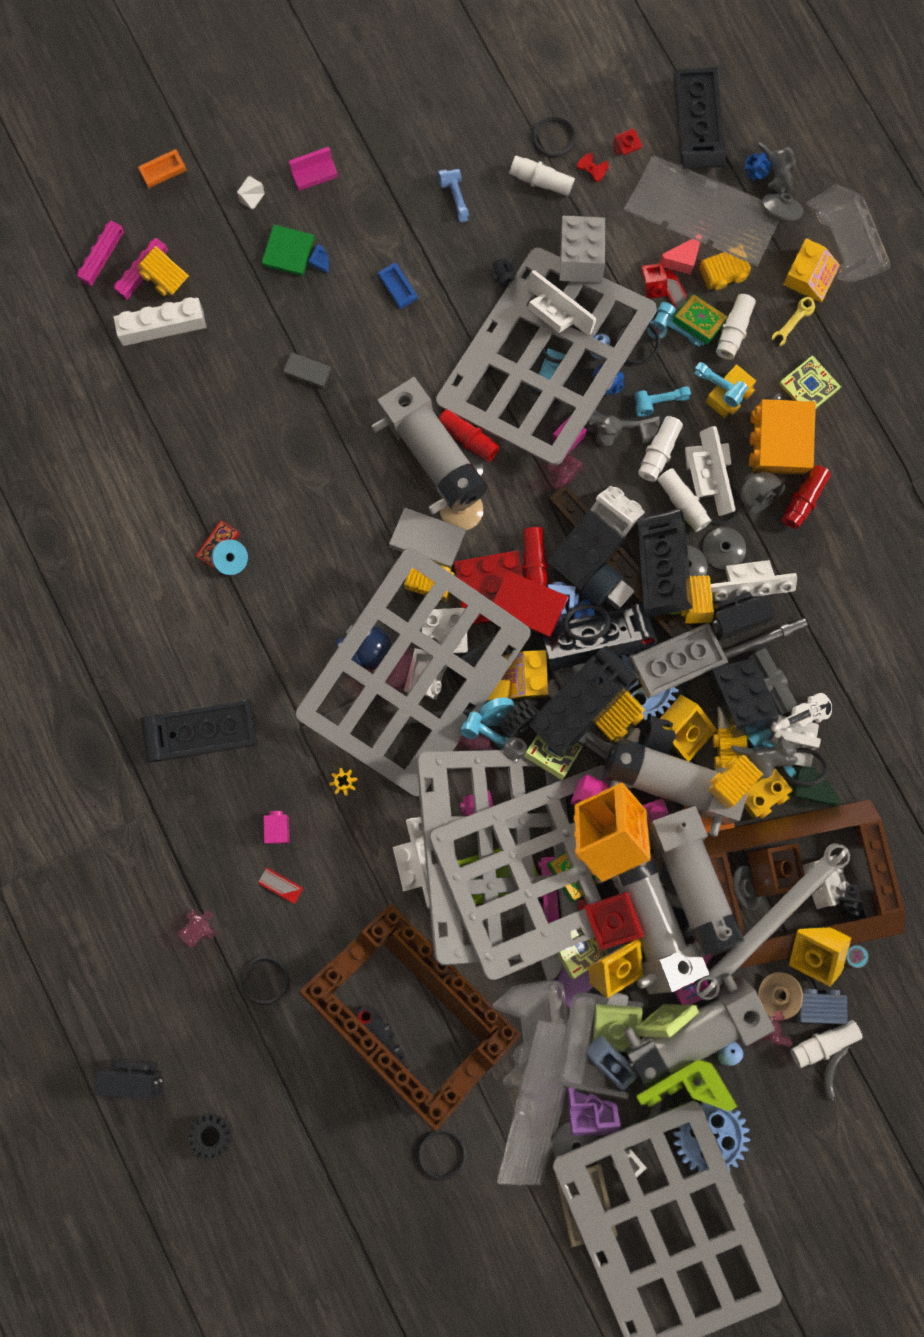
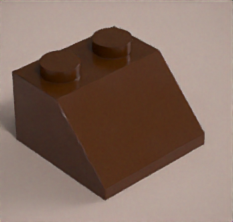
[748,843,805,897]

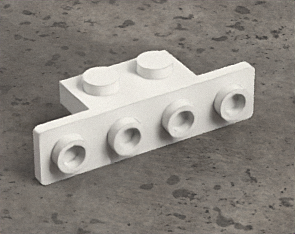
[527,270,596,336]
[687,426,735,516]
[711,560,797,602]
[393,817,430,908]

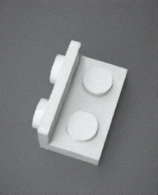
[404,649,447,700]

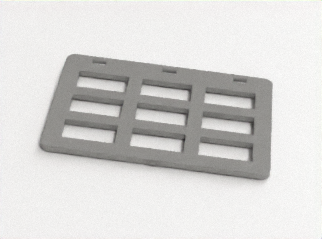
[436,248,657,465]
[296,548,530,796]
[416,750,577,965]
[429,765,618,980]
[553,1101,782,1337]

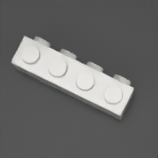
[114,298,207,346]

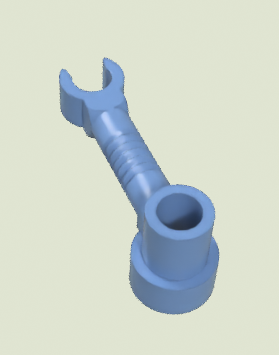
[437,169,469,222]

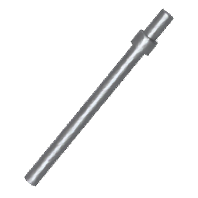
[723,618,808,659]

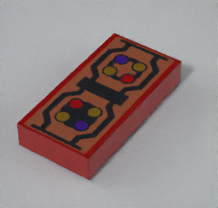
[196,521,240,569]

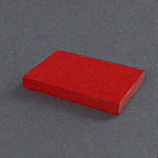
[493,571,569,638]

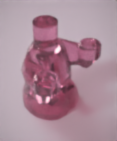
[546,453,584,490]
[458,733,496,751]
[178,909,217,948]
[762,1011,792,1047]

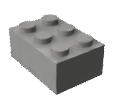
[559,216,605,283]

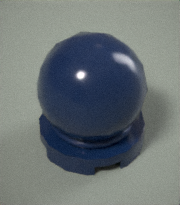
[335,626,391,670]

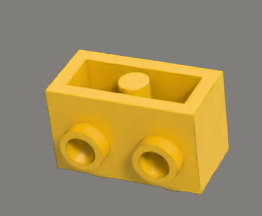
[744,769,792,819]

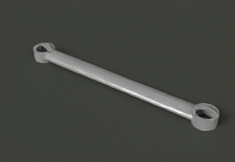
[694,844,850,1000]

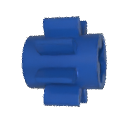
[744,152,772,180]

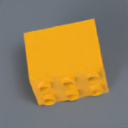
[749,399,816,475]
[574,782,651,882]

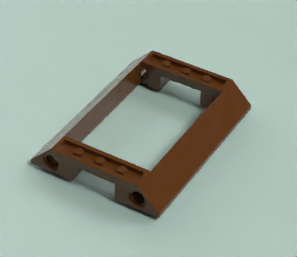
[703,800,905,969]
[299,904,521,1132]

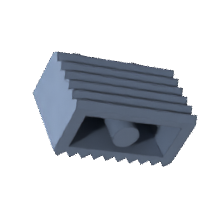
[797,989,848,1024]
[585,1036,637,1090]

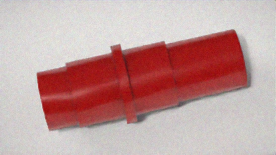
[439,409,500,462]
[782,465,831,529]
[522,527,549,587]

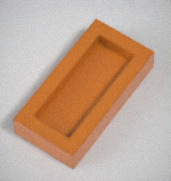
[138,149,186,188]

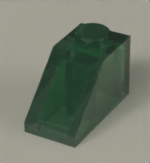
[791,766,841,806]

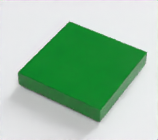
[262,225,315,276]

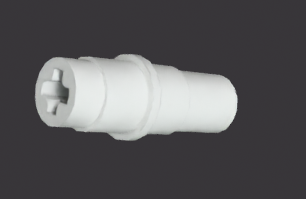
[509,156,575,197]
[716,294,756,360]
[638,416,683,482]
[657,468,711,532]
[790,1020,862,1068]

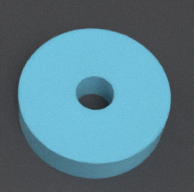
[211,540,248,575]
[480,698,515,726]

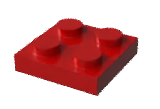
[584,891,645,951]

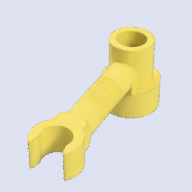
[772,297,815,347]

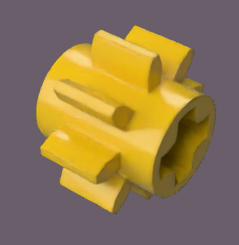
[329,768,358,796]

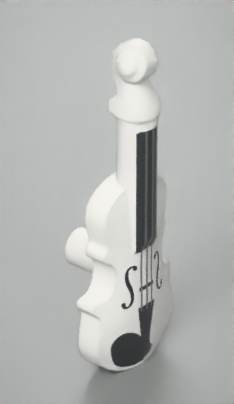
[770,693,832,733]

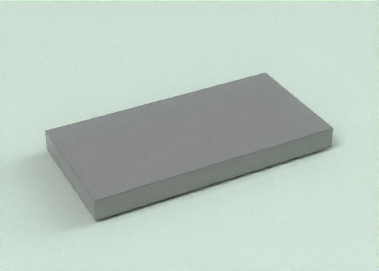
[629,622,728,699]

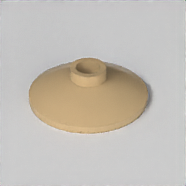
[440,499,483,531]
[758,972,803,1019]

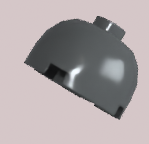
[740,472,785,514]

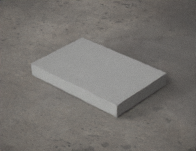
[389,508,466,569]

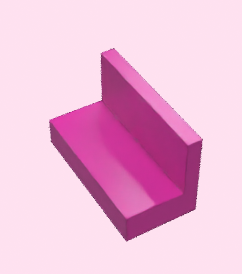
[289,147,338,191]

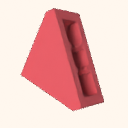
[660,235,701,275]

